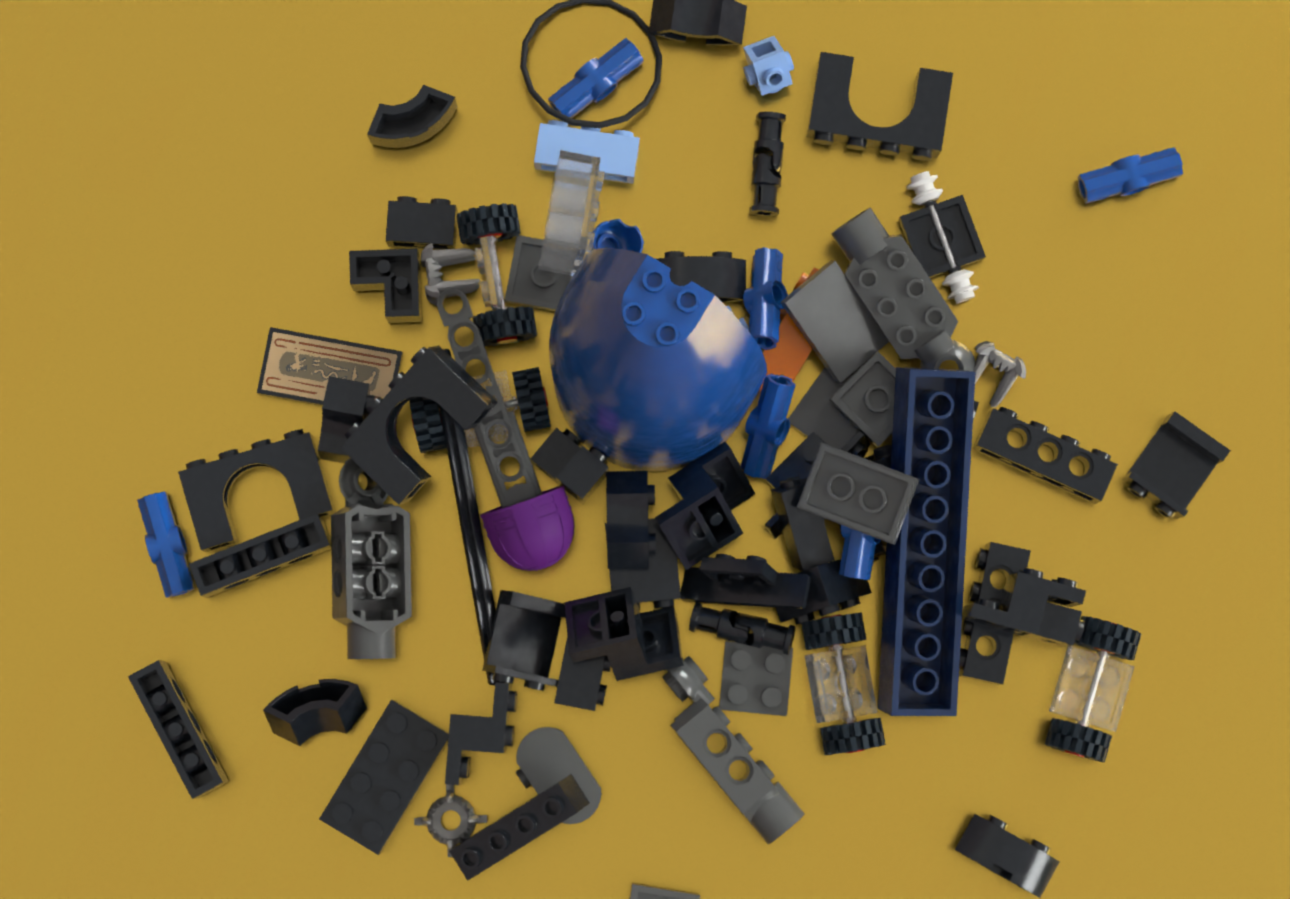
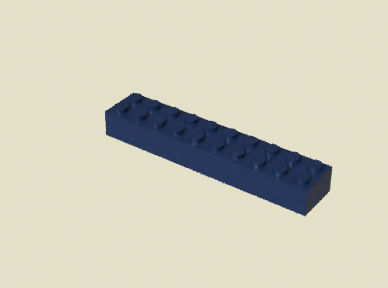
[878,367,976,716]

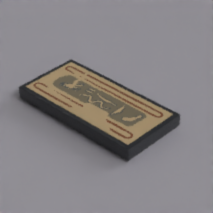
[257,327,403,406]

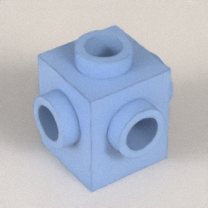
[743,36,794,96]

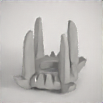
[420,243,480,305]
[974,341,1026,408]
[414,784,487,857]

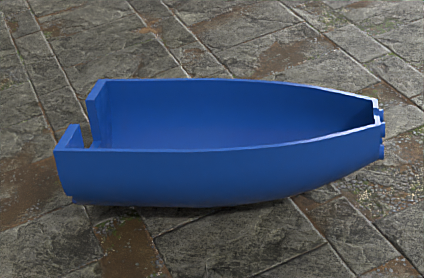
[549,248,767,472]

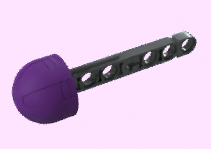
[437,288,575,571]

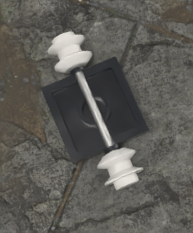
[899,171,986,303]

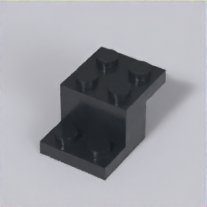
[655,441,755,570]
[962,568,1086,638]
[564,587,684,681]
[445,682,518,785]

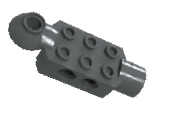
[831,207,976,371]
[331,458,412,659]
[662,656,805,844]

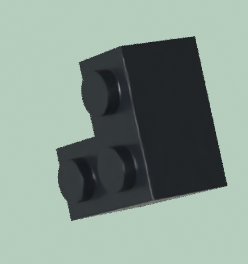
[349,248,422,323]
[530,428,609,504]
[775,559,872,625]

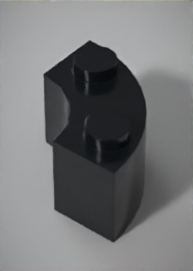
[649,0,747,46]
[367,85,457,148]
[656,251,746,303]
[318,376,376,464]
[606,471,656,569]
[263,679,367,746]
[955,814,1060,898]

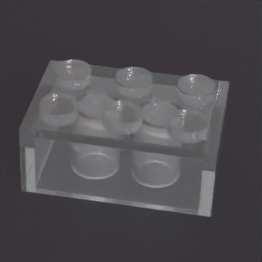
[538,150,605,276]

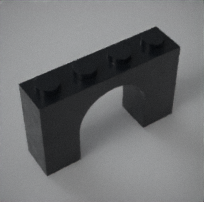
[806,52,953,161]
[340,345,498,505]
[178,429,336,552]
[771,445,892,571]

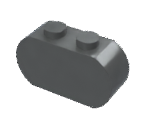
[516,727,601,824]

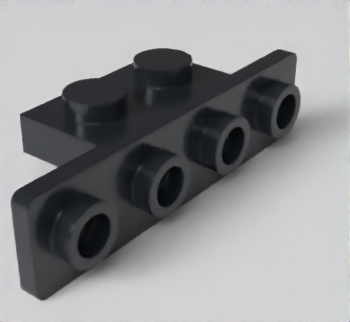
[765,430,870,538]
[680,554,811,609]

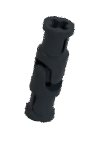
[749,112,786,216]
[689,602,796,655]

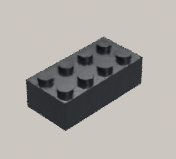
[319,699,449,855]

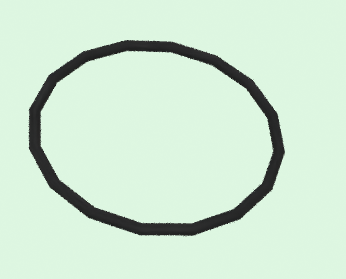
[520,0,662,128]

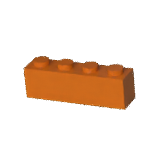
[758,267,819,396]

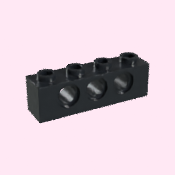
[973,407,1118,504]
[189,513,331,598]
[959,542,1031,685]
[128,660,229,799]
[449,774,590,881]

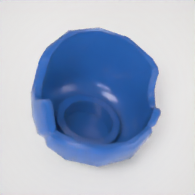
[589,219,644,253]

